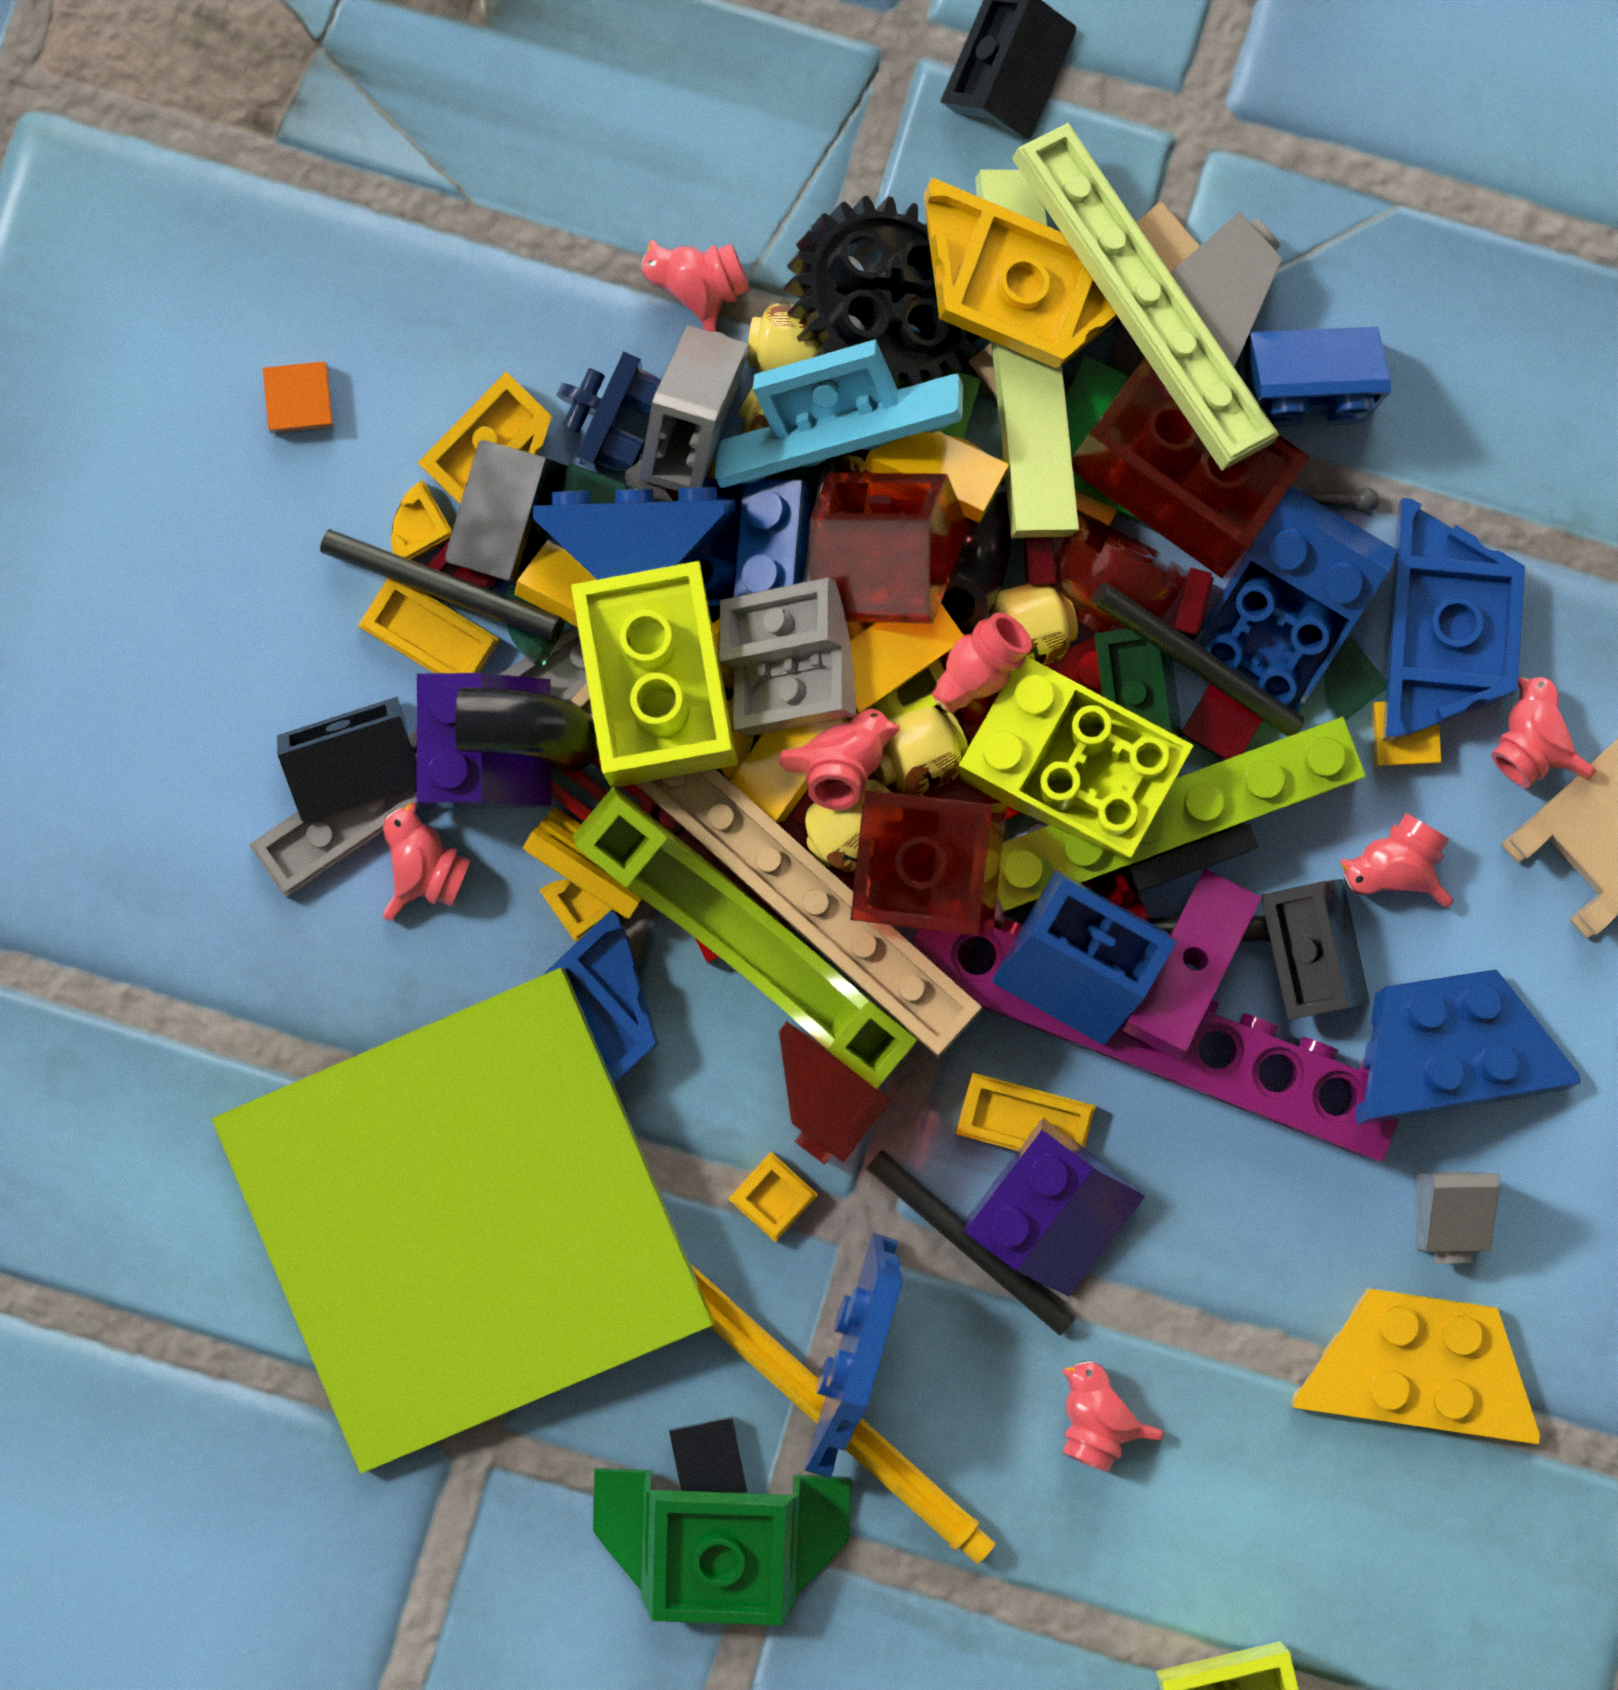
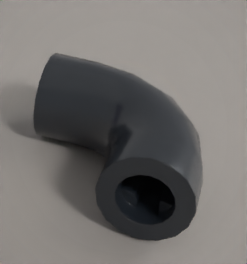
[930,478,1012,634]
[455,687,599,772]

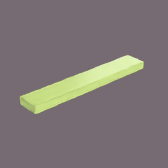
[1012,123,1279,471]
[975,170,1079,538]

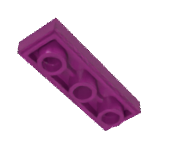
[1123,868,1262,1060]

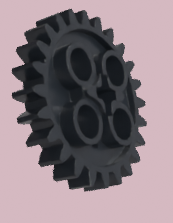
[784,196,979,390]

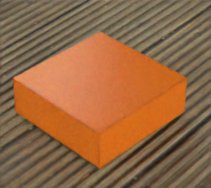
[262,361,334,434]

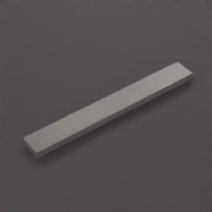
[249,625,587,898]

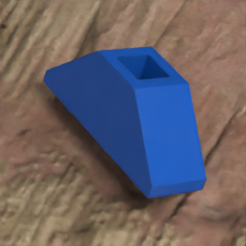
[533,487,736,580]

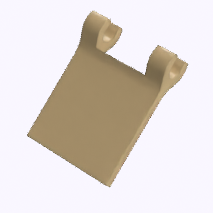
[1500,738,1618,939]

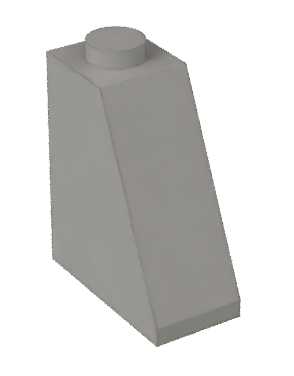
[1121,212,1282,367]
[639,325,748,491]

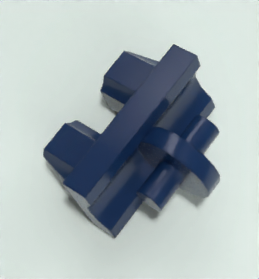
[556,351,661,472]

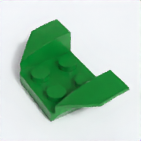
[593,1468,851,1626]

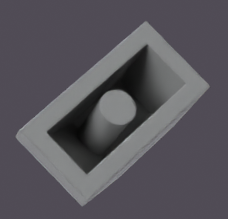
[1415,1171,1500,1264]

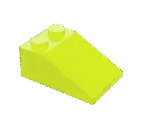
[571,561,738,788]

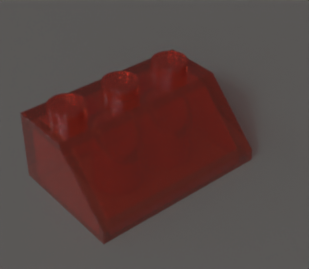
[1072,357,1310,578]

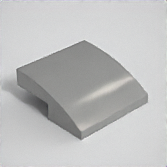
[719,577,856,736]

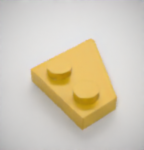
[417,372,552,505]

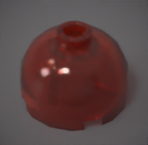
[1057,516,1188,633]

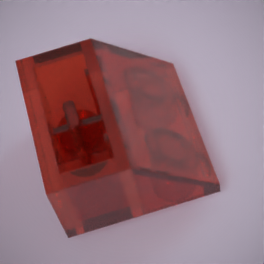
[809,473,969,624]

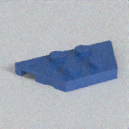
[1382,498,1525,742]
[543,909,659,1085]
[1355,969,1581,1125]
[804,1233,903,1478]

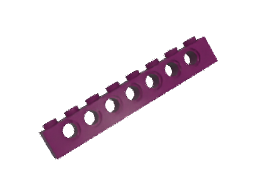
[912,896,1400,1162]

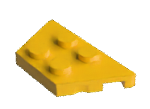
[923,177,1118,369]
[1291,1288,1540,1444]

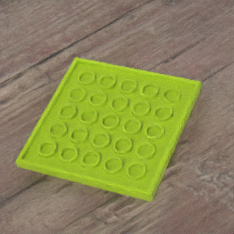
[211,967,715,1474]

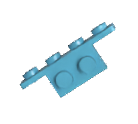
[715,339,963,488]

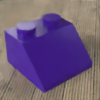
[417,673,552,808]
[964,1118,1146,1297]

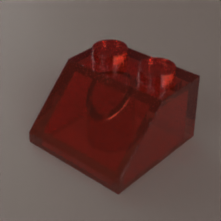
[850,790,1007,936]
[779,1021,891,1165]

